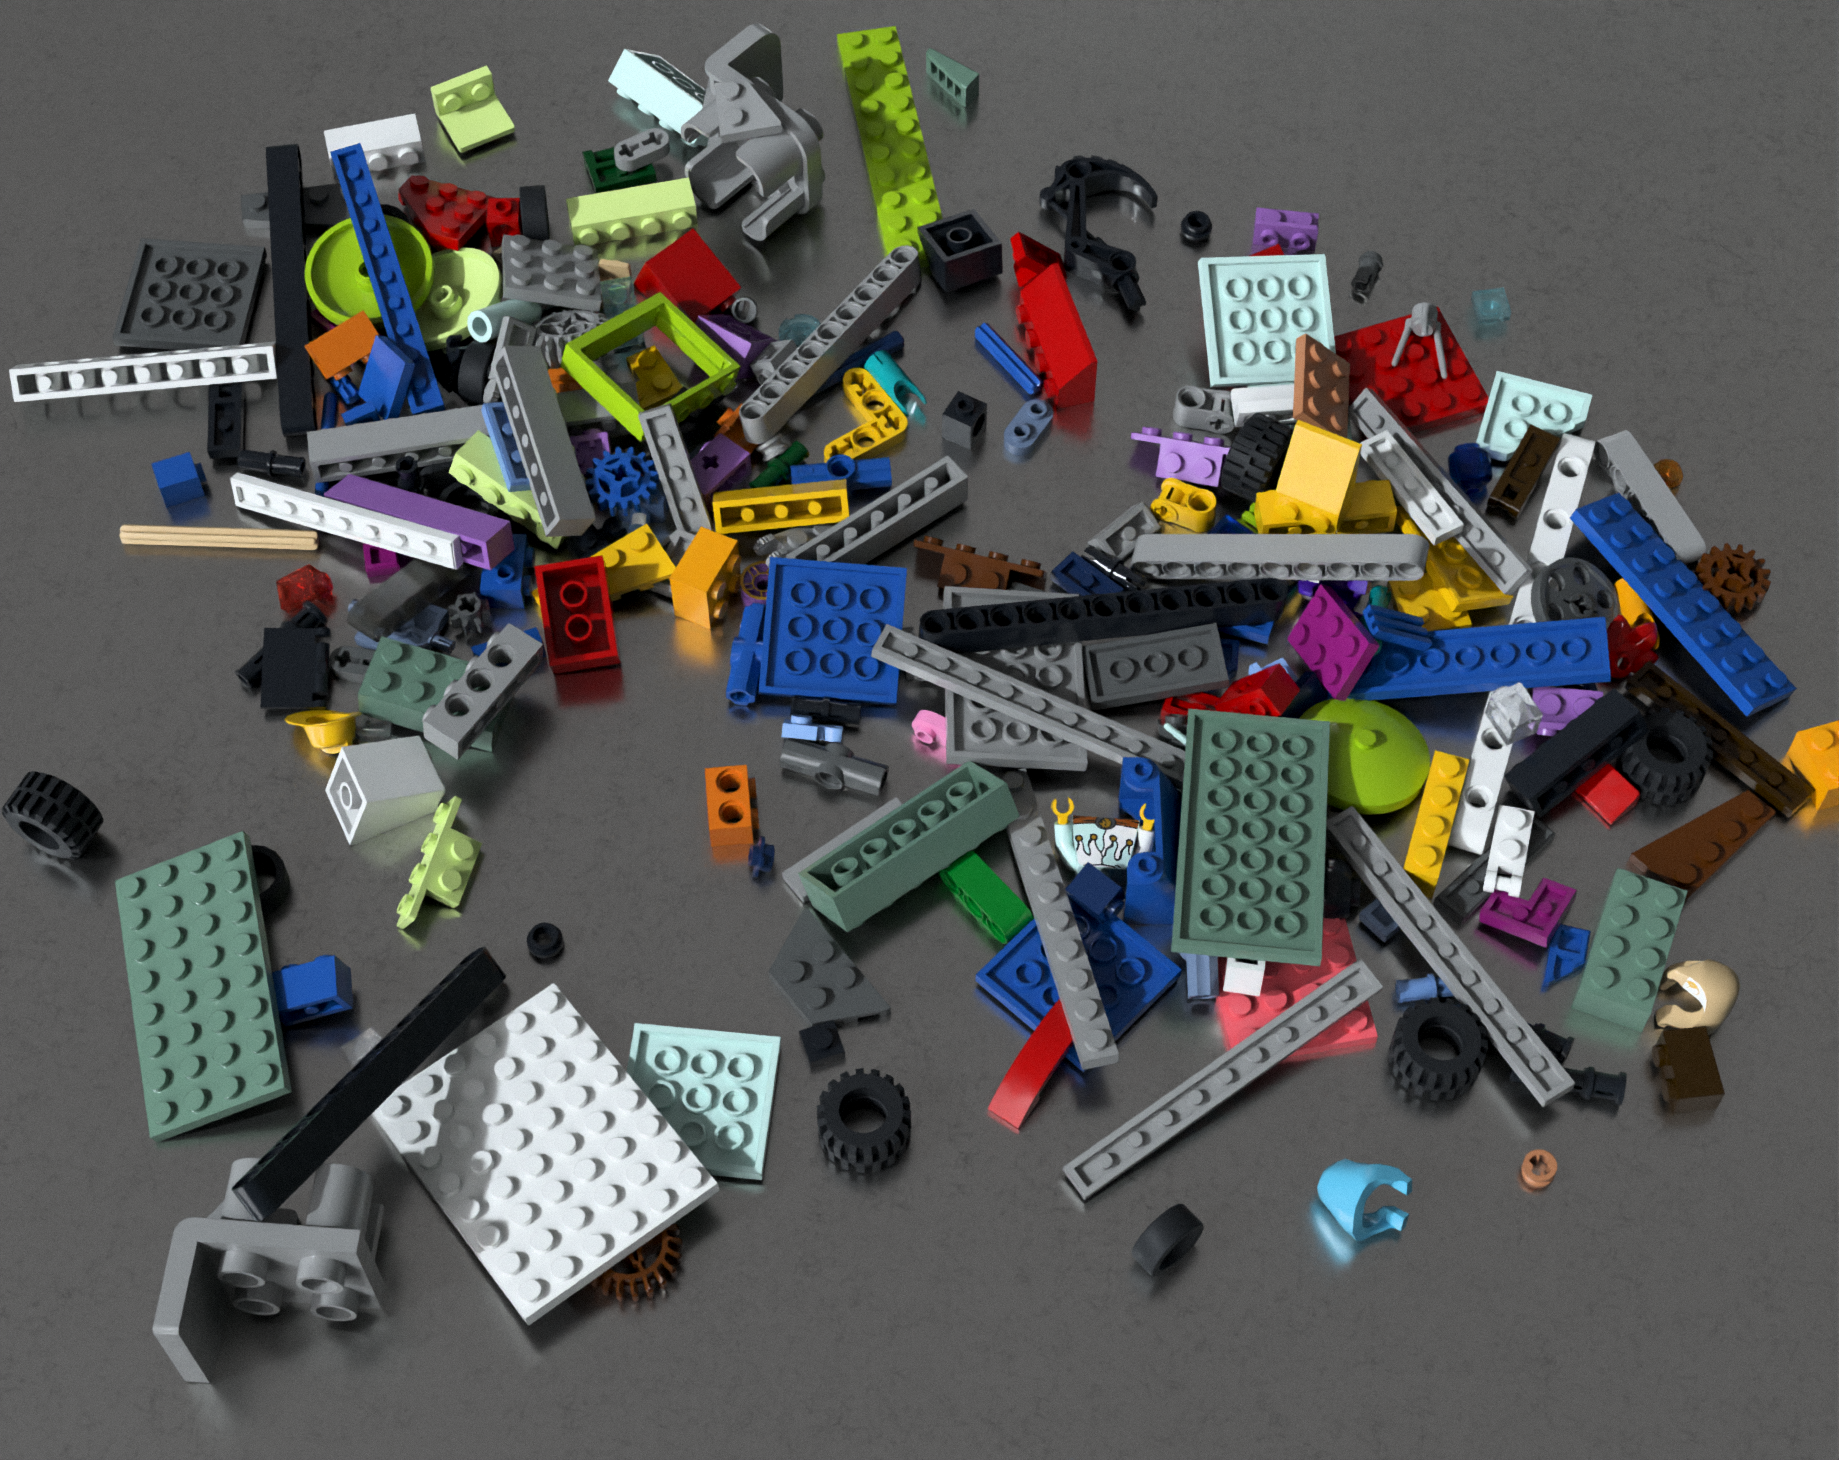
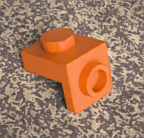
[714,403,758,454]

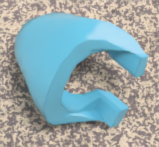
[1317,1158,1412,1241]

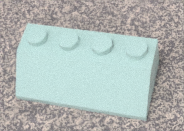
[608,49,709,148]

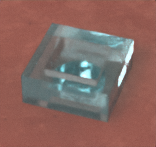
[1471,287,1511,324]

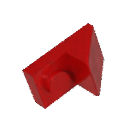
[1010,232,1067,288]

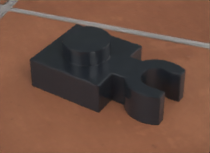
[433,334,468,394]
[564,516,627,560]

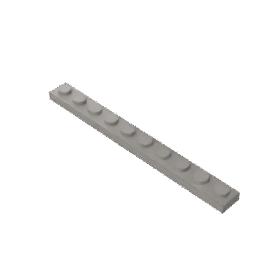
[871,624,1185,790]
[993,768,1119,1070]
[1326,806,1575,1107]
[1062,958,1383,1200]

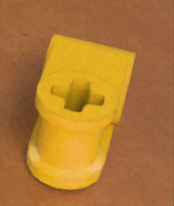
[1150,478,1216,533]

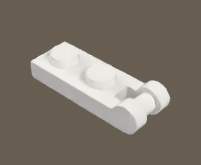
[1483,804,1535,898]

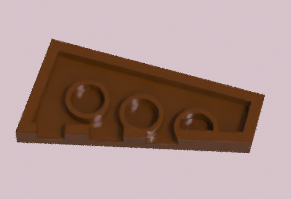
[1629,790,1776,905]

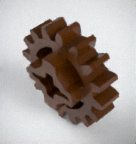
[1694,543,1771,613]

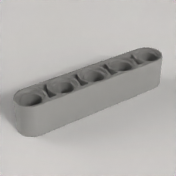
[1593,430,1706,565]

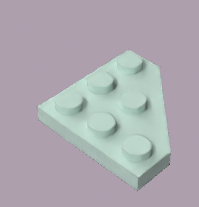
[1473,371,1592,462]

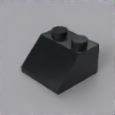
[917,209,1003,292]

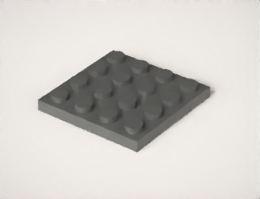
[112,238,267,350]

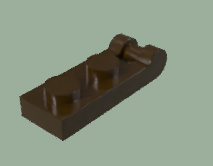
[1487,425,1561,519]

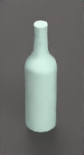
[467,299,558,342]

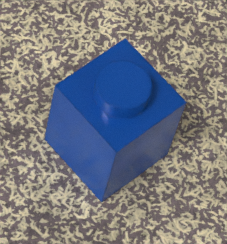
[151,452,207,508]

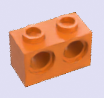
[705,765,759,847]

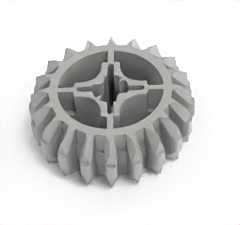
[532,309,609,369]

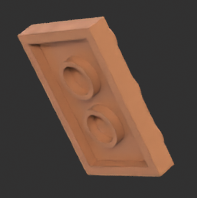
[1293,333,1350,438]

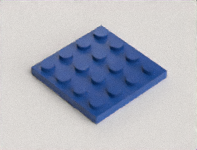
[759,557,907,705]
[975,887,1182,1072]

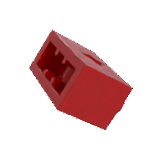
[1214,663,1300,717]

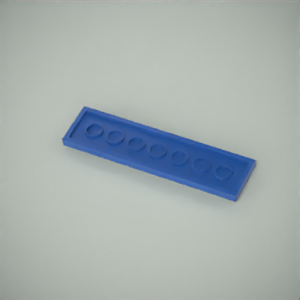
[1570,493,1797,717]
[1327,617,1611,701]

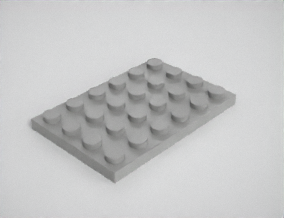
[943,586,1088,771]

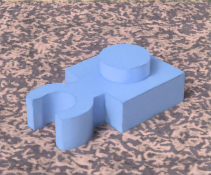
[781,714,843,743]

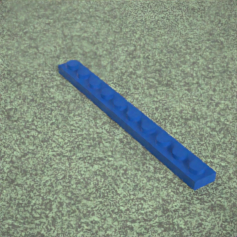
[330,143,446,415]

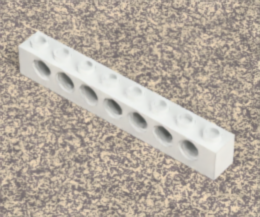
[9,342,278,402]

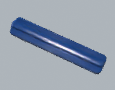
[975,323,1043,395]

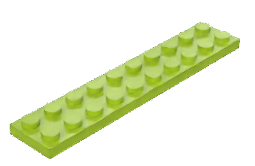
[837,26,943,268]

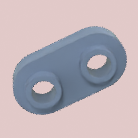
[1004,399,1053,456]

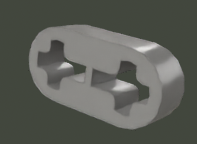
[614,128,670,171]

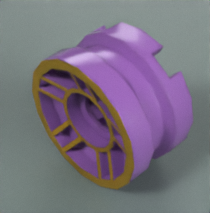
[740,561,769,607]

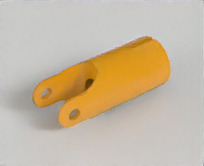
[1614,578,1660,650]

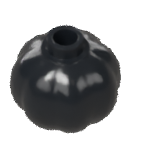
[1323,857,1361,920]

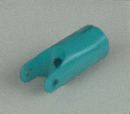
[864,350,927,417]

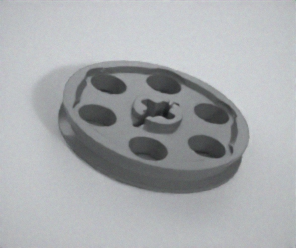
[1531,557,1622,629]

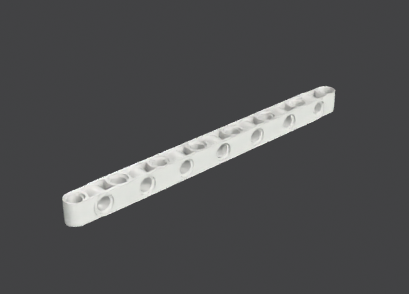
[1447,433,1596,855]

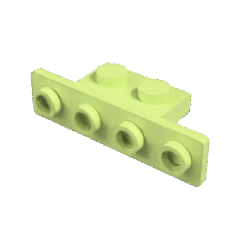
[397,796,482,929]

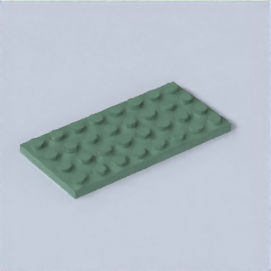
[1171,709,1330,966]
[115,831,292,1142]

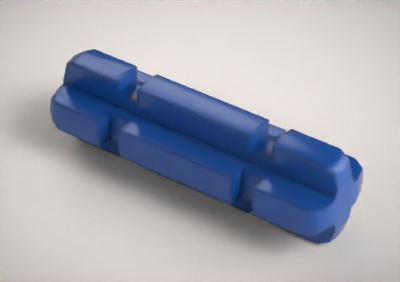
[328,374,361,405]

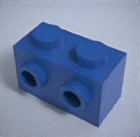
[480,534,535,609]
[272,955,353,1026]

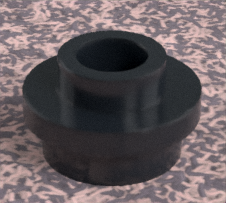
[1181,211,1212,241]
[527,922,563,958]

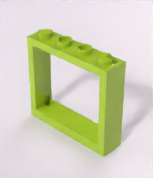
[560,292,740,442]

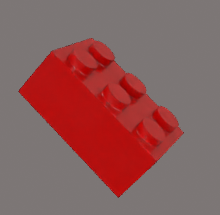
[534,555,621,674]

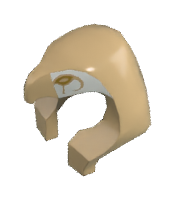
[1655,959,1740,1035]

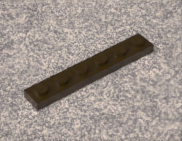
[1624,661,1814,818]

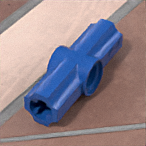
[790,454,892,496]
[726,603,766,706]

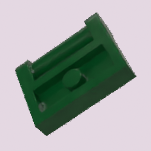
[582,147,657,193]

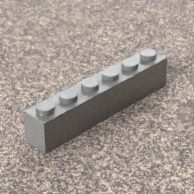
[491,346,596,537]
[786,455,968,564]

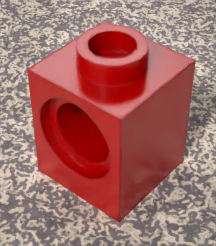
[486,198,523,247]

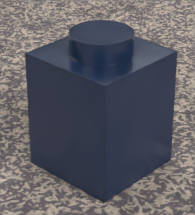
[1065,862,1125,925]

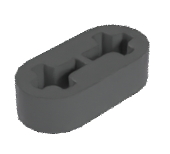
[329,646,375,684]

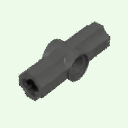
[780,738,889,796]

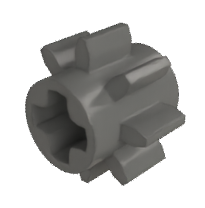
[448,592,492,636]

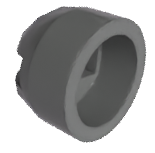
[732,296,758,323]

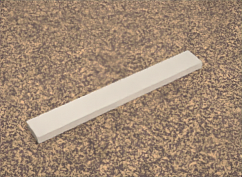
[230,472,463,570]

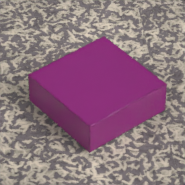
[363,544,401,578]

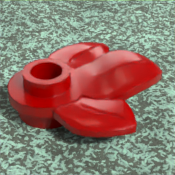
[1607,614,1658,678]

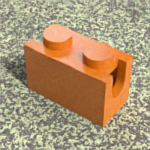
[304,310,379,381]

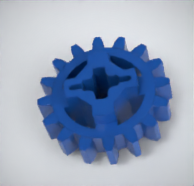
[585,446,659,517]

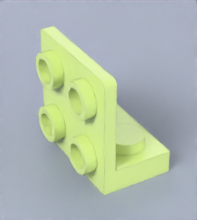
[430,65,515,153]

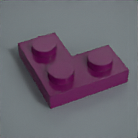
[1479,877,1577,947]

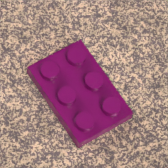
[1287,584,1380,701]

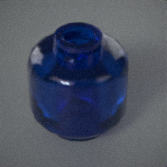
[1447,443,1493,494]

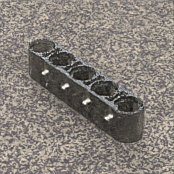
[347,558,478,642]

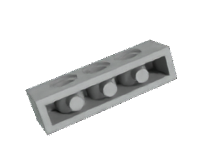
[422,623,543,760]

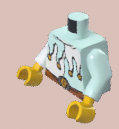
[1051,797,1155,886]

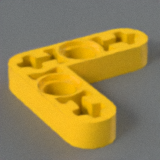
[824,368,908,463]

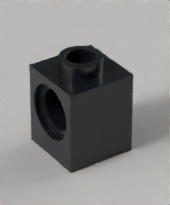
[942,391,987,450]

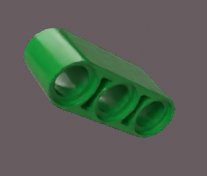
[939,850,1034,944]

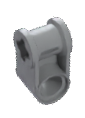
[1173,385,1235,434]

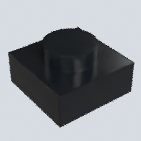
[799,1020,845,1069]

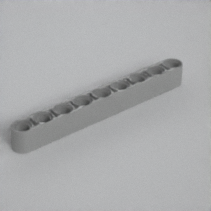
[739,245,922,444]
[1130,534,1429,581]

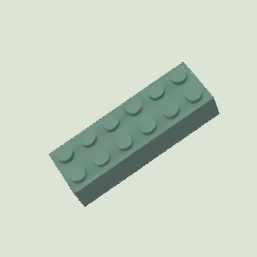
[798,761,1020,932]

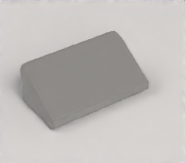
[1087,501,1162,560]

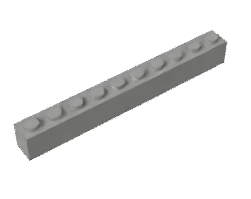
[307,381,639,483]

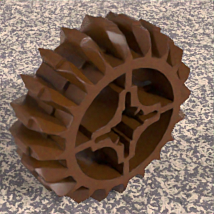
[591,1224,683,1302]

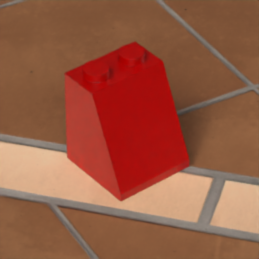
[633,228,741,324]

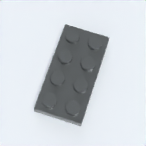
[1082,623,1229,711]

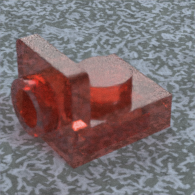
[276,564,334,614]

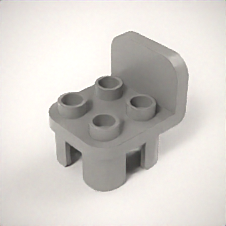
[681,23,825,241]

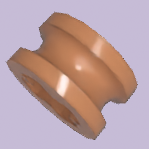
[1522,1149,1557,1187]

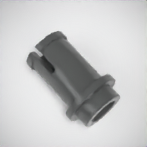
[1351,251,1383,293]

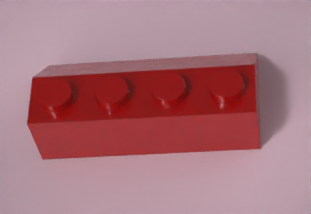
[1016,263,1098,410]

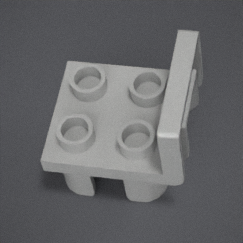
[153,1158,386,1383]

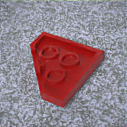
[398,175,496,251]

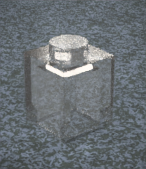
[1485,682,1543,746]

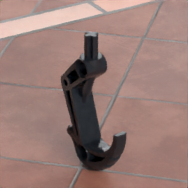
[1039,155,1158,312]

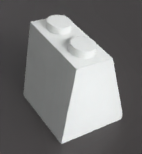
[325,735,445,845]

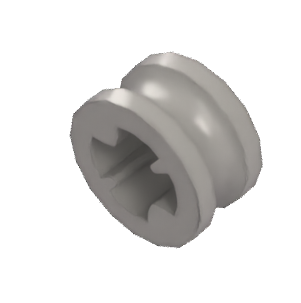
[755,433,789,462]

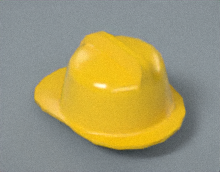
[285,710,362,754]

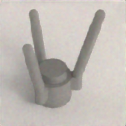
[1391,302,1448,379]

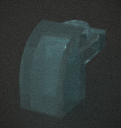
[599,276,646,354]

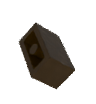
[1652,1026,1725,1114]

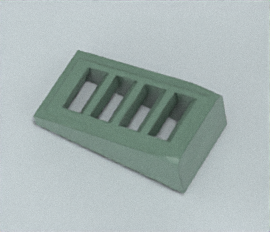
[926,47,979,107]

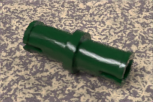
[749,441,809,489]

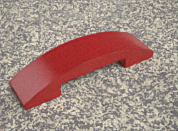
[988,999,1074,1130]

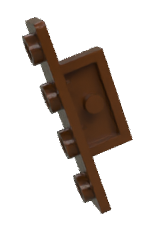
[913,536,1048,590]

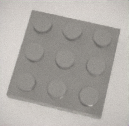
[501,234,601,311]

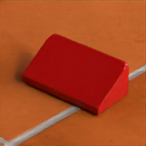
[1575,764,1640,825]

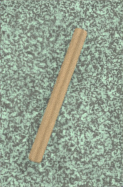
[120,524,319,550]

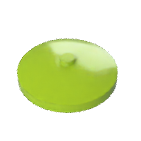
[305,215,435,330]
[1299,698,1430,814]

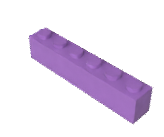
[324,474,515,570]

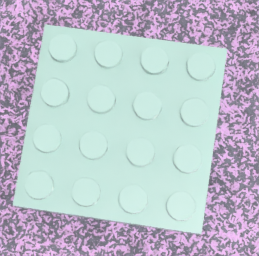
[1198,254,1336,387]
[626,1023,781,1180]

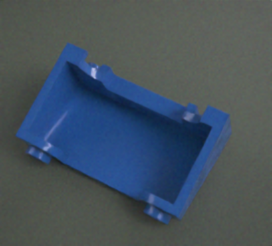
[1118,757,1182,925]

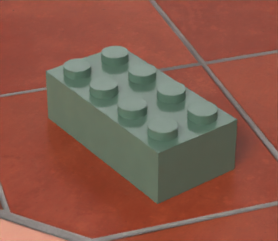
[358,636,513,752]
[1571,868,1688,1032]

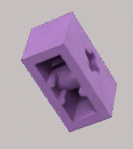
[691,433,752,513]

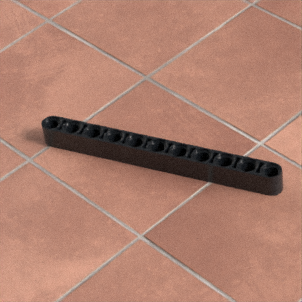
[266,144,318,437]
[918,578,1288,654]
[231,946,506,1222]

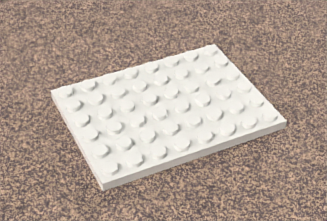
[371,983,720,1326]

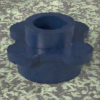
[748,836,775,877]

